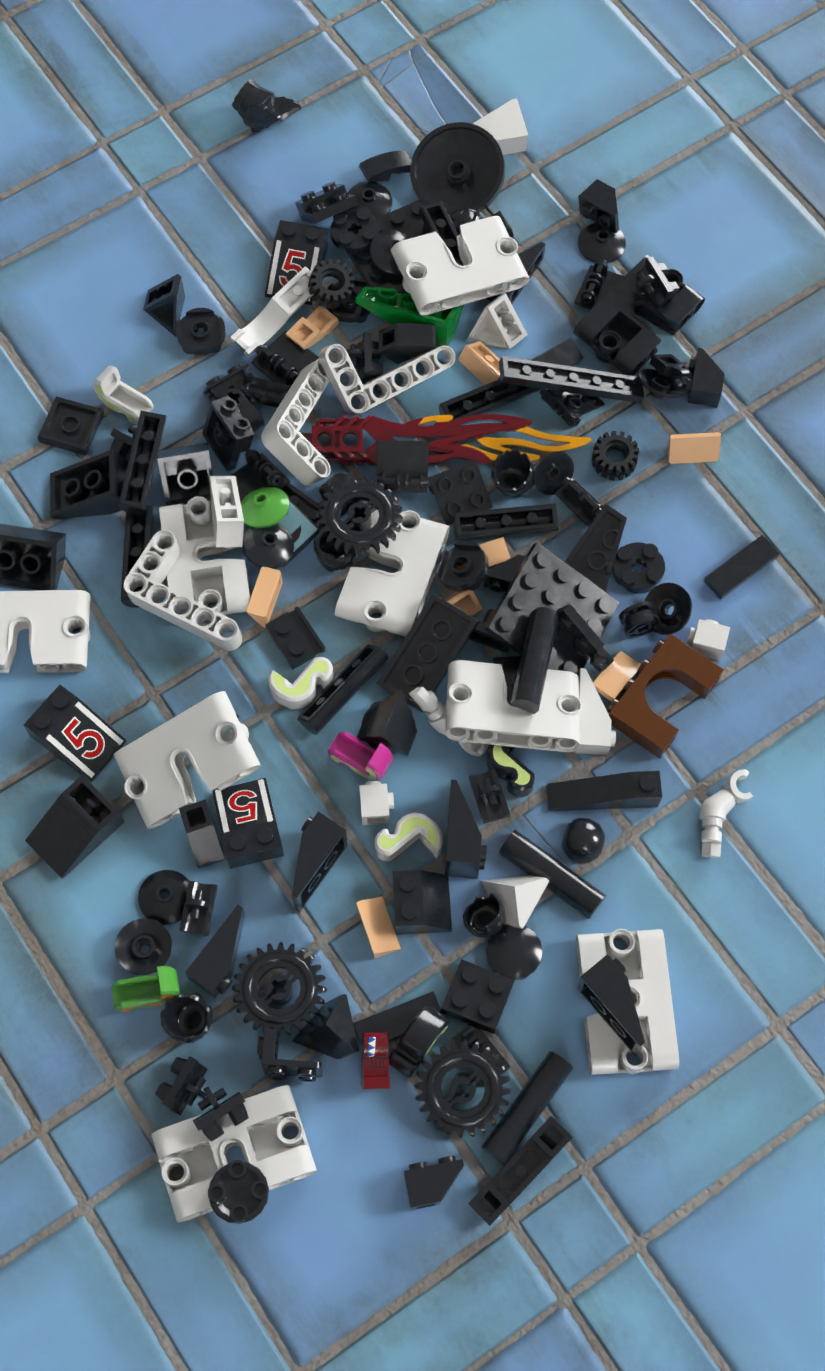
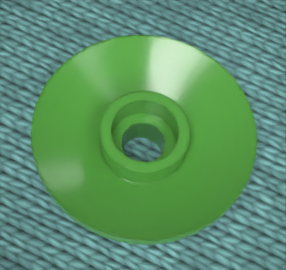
[241,487,290,528]

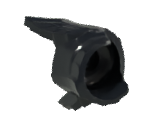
[232,79,301,133]

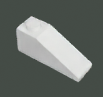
[209,476,244,548]
[575,668,616,755]

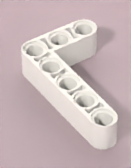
[319,344,455,414]
[261,358,331,486]
[124,530,242,651]

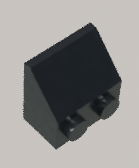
[157,442,213,506]
[393,870,452,935]

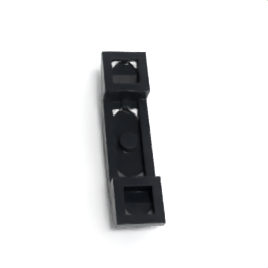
[468,1116,573,1226]

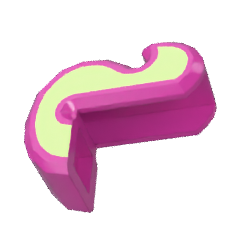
[327,732,393,781]

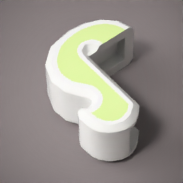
[93,366,154,424]
[268,657,333,709]
[374,813,443,862]

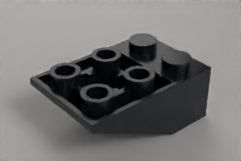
[25,775,124,879]

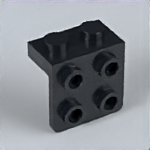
[257,1028,323,1082]

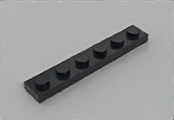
[499,356,644,403]

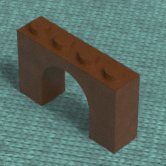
[607,634,724,759]

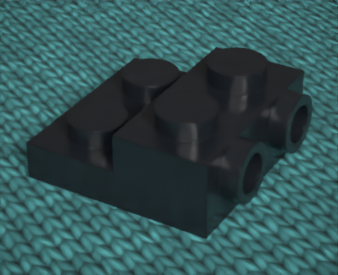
[295,181,359,224]
[202,396,254,471]

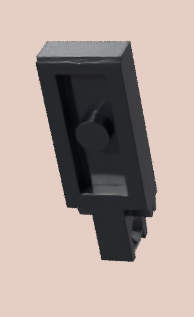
[556,605,614,672]

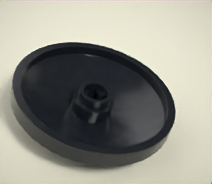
[410,122,505,216]

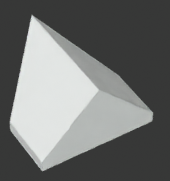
[466,293,528,349]
[481,875,549,929]

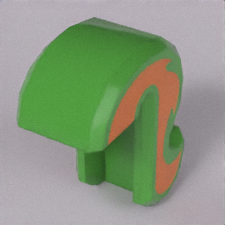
[111,966,180,1012]

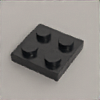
[440,959,515,1034]

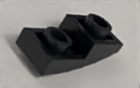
[359,150,412,182]

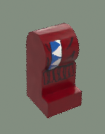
[361,1032,390,1089]

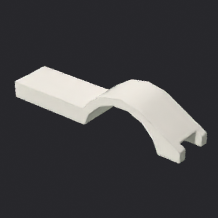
[230,266,323,356]

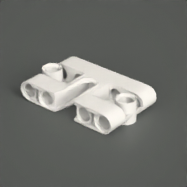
[391,216,530,315]
[159,496,251,621]
[335,510,450,637]
[0,590,91,674]
[445,660,582,752]
[114,691,261,829]
[576,929,679,1075]
[151,1085,317,1223]

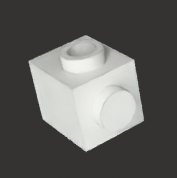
[687,619,730,661]
[359,781,394,825]

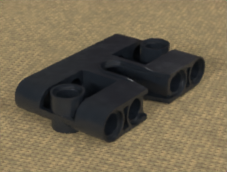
[573,255,706,376]

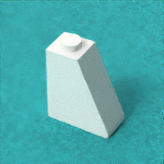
[473,98,528,155]

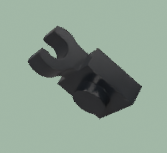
[649,354,690,388]

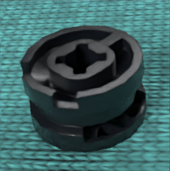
[618,601,661,638]

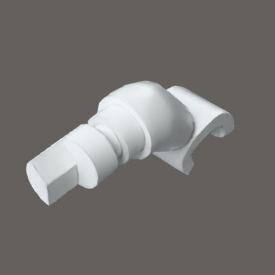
[409,687,490,756]
[699,770,754,858]

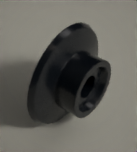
[534,452,574,495]

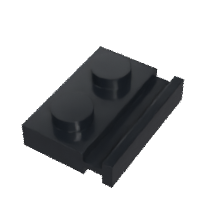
[265,606,326,670]

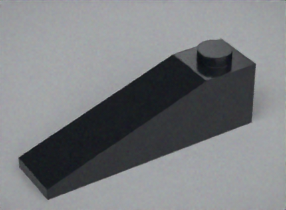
[547,771,662,811]

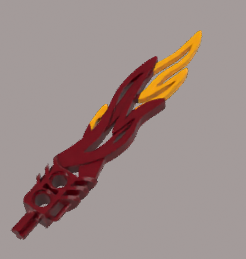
[301,414,591,466]

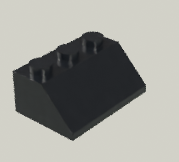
[0,524,66,590]

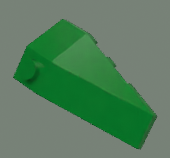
[355,286,464,347]

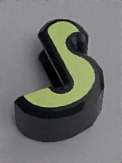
[487,745,535,797]
[389,1005,450,1078]

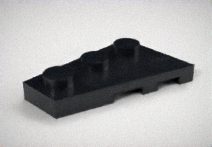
[565,503,627,591]

